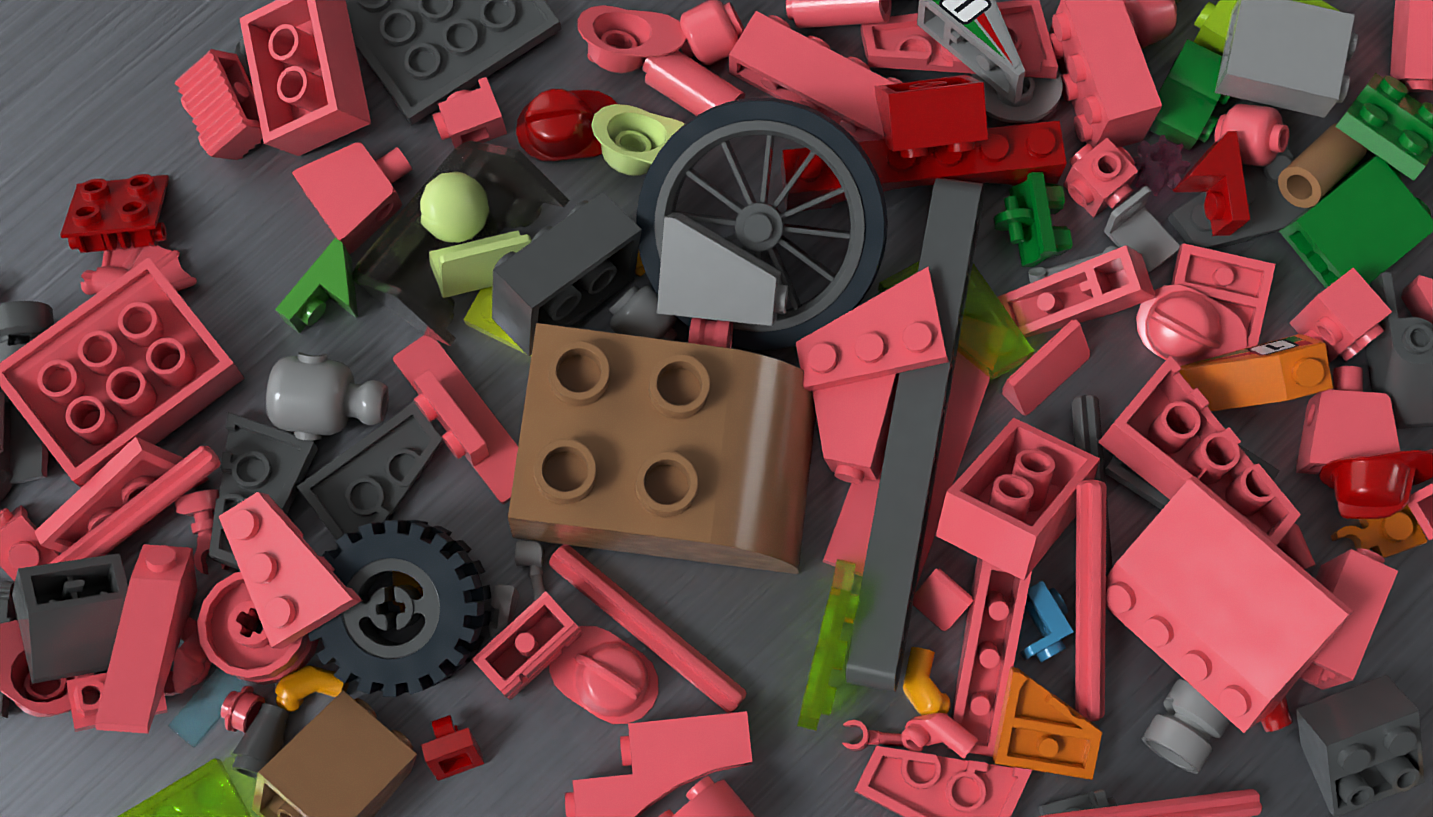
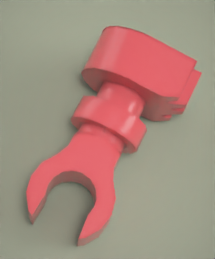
[175,489,230,575]

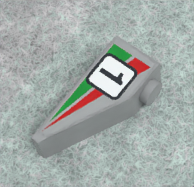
[917,0,1025,105]

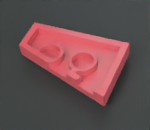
[796,267,948,392]
[34,437,209,553]
[218,492,363,649]

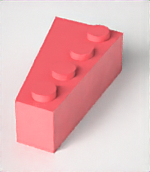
[1098,355,1301,546]

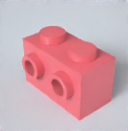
[1290,267,1392,363]

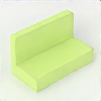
[429,230,532,298]

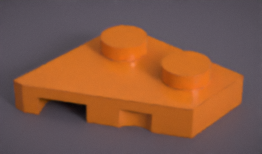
[992,667,1102,780]

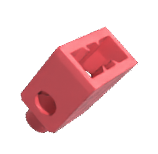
[292,142,413,254]
[1296,366,1400,474]

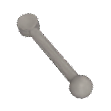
[1028,246,1118,283]

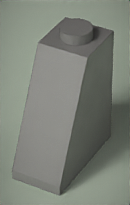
[657,213,788,326]

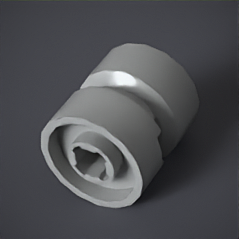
[1141,679,1230,774]

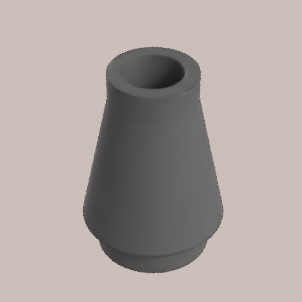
[231,703,290,779]

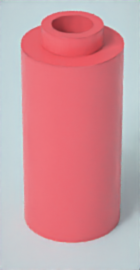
[786,0,891,29]
[643,50,745,116]

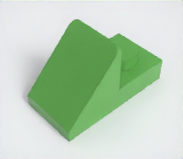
[275,238,358,333]

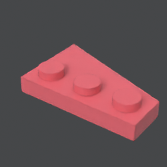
[853,746,1032,817]

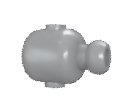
[266,352,389,440]

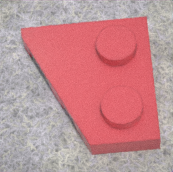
[1171,243,1276,348]

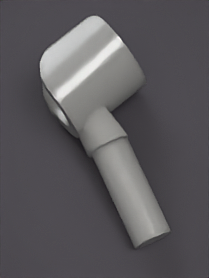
[515,540,545,601]

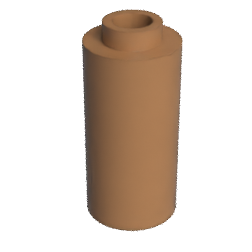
[1278,123,1367,208]

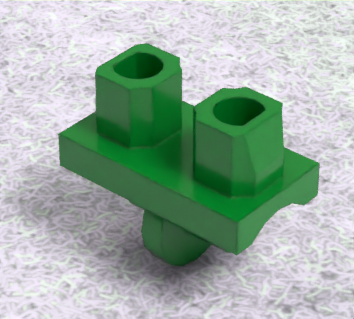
[993,172,1073,267]

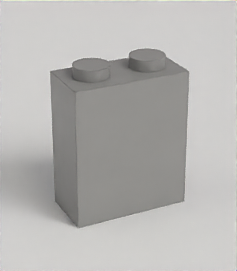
[1215,0,1358,118]

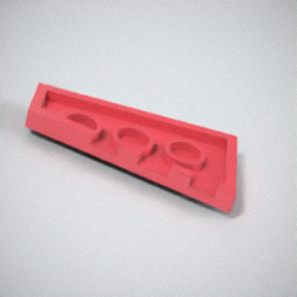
[861,0,1058,79]

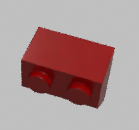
[875,75,988,158]

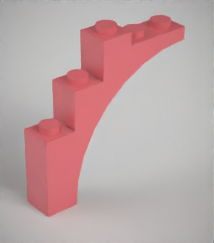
[565,711,752,817]

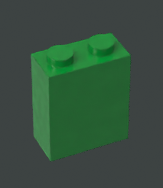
[1279,155,1433,288]

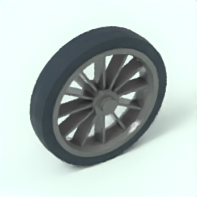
[636,97,888,350]

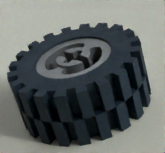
[308,520,491,697]

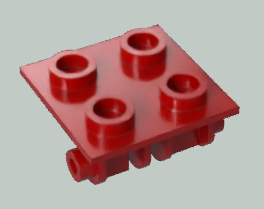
[60,174,169,254]

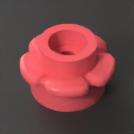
[220,686,265,733]

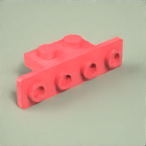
[393,333,518,504]

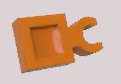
[1331,504,1427,559]

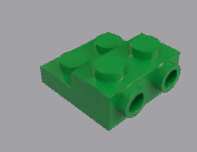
[1335,73,1433,181]

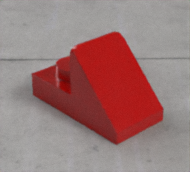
[1173,131,1250,236]

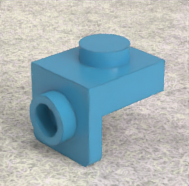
[1020,581,1074,663]

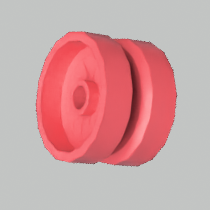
[197,572,319,685]

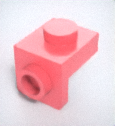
[0,505,60,582]

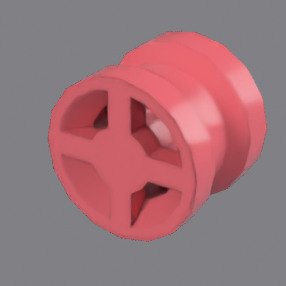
[688,318,733,348]

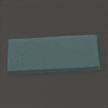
[168,668,245,748]

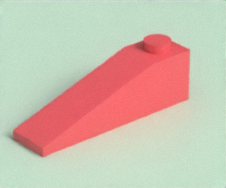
[95,544,198,734]
[947,558,1032,757]

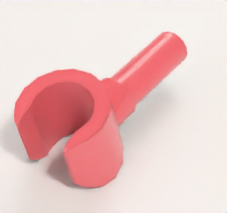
[842,720,904,752]

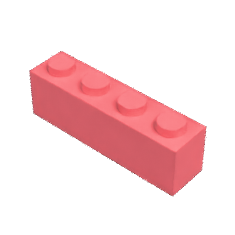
[729,11,903,142]

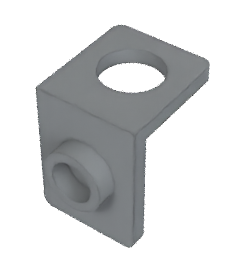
[1104,186,1180,274]

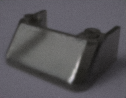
[352,141,570,346]

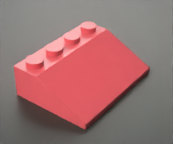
[0,257,245,487]
[1106,476,1353,733]

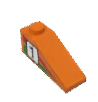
[1179,333,1333,411]

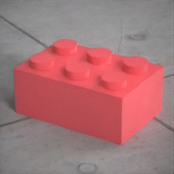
[239,0,371,156]
[1049,0,1162,147]
[936,418,1101,580]

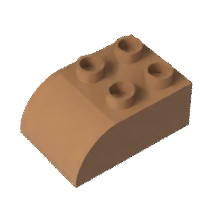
[508,323,816,574]

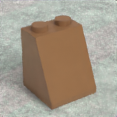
[252,690,417,817]

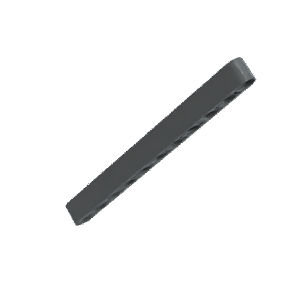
[846,178,984,692]

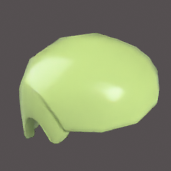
[420,172,490,243]

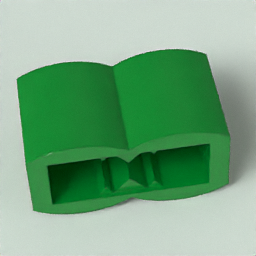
[1149,39,1230,151]

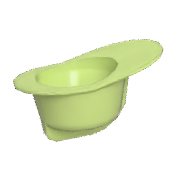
[591,104,685,176]

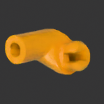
[903,647,951,715]
[275,665,349,712]

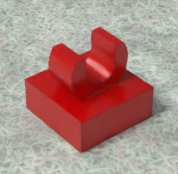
[421,715,484,781]

